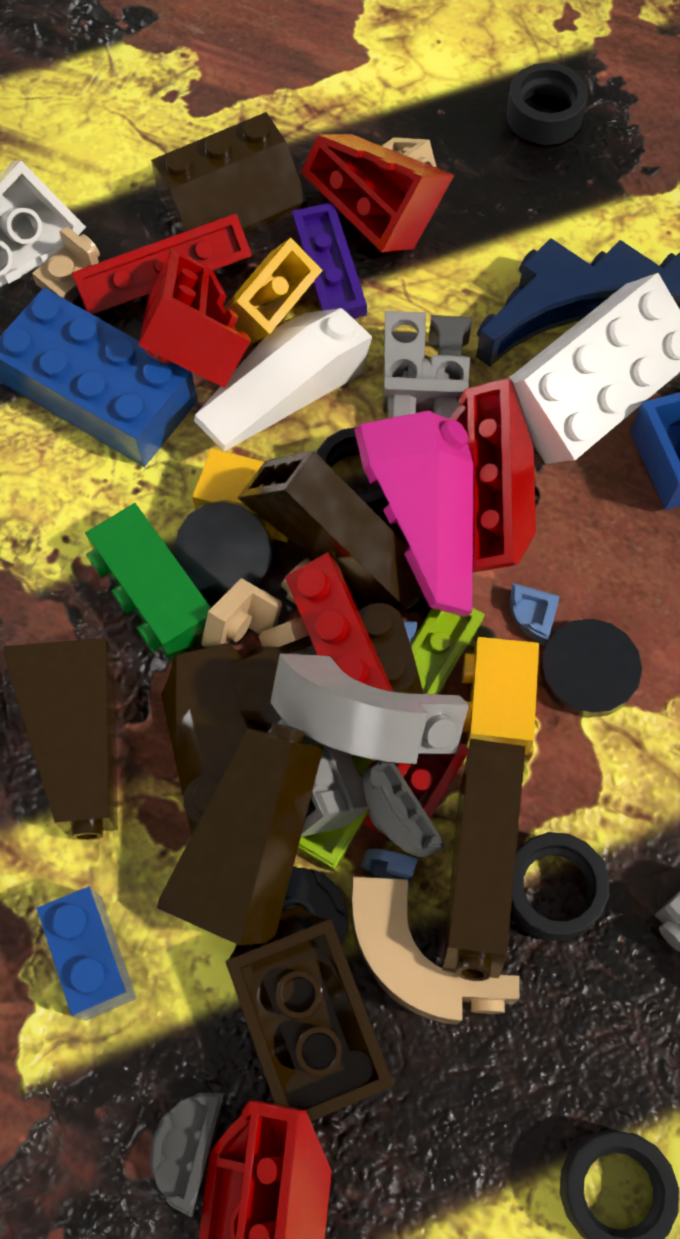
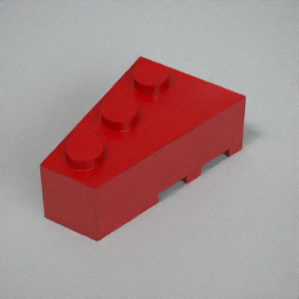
[301,134,455,252]
[138,248,251,388]

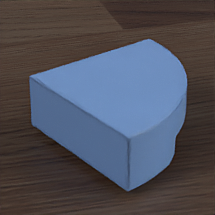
[509,583,560,645]
[360,849,418,887]

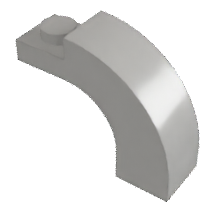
[271,654,469,764]

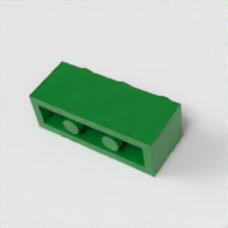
[85,503,211,662]

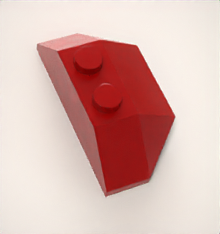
[449,378,536,573]
[199,1100,332,1239]

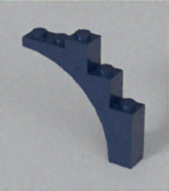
[476,238,680,367]

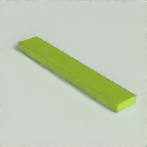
[298,607,485,872]

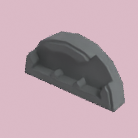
[362,760,446,857]
[150,1092,225,1217]

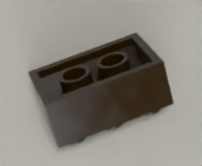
[151,112,308,234]

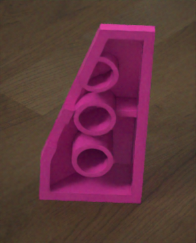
[354,411,473,617]

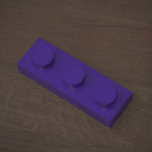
[292,203,367,319]

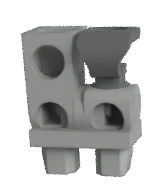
[383,311,472,419]

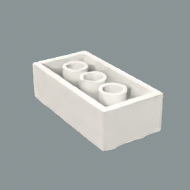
[509,273,680,464]

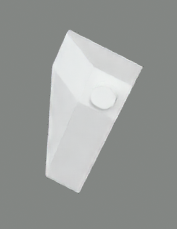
[0,160,86,287]
[194,308,372,452]

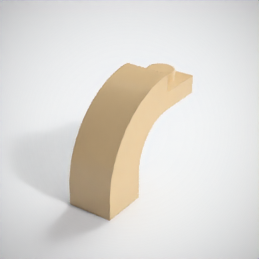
[352,877,520,1025]

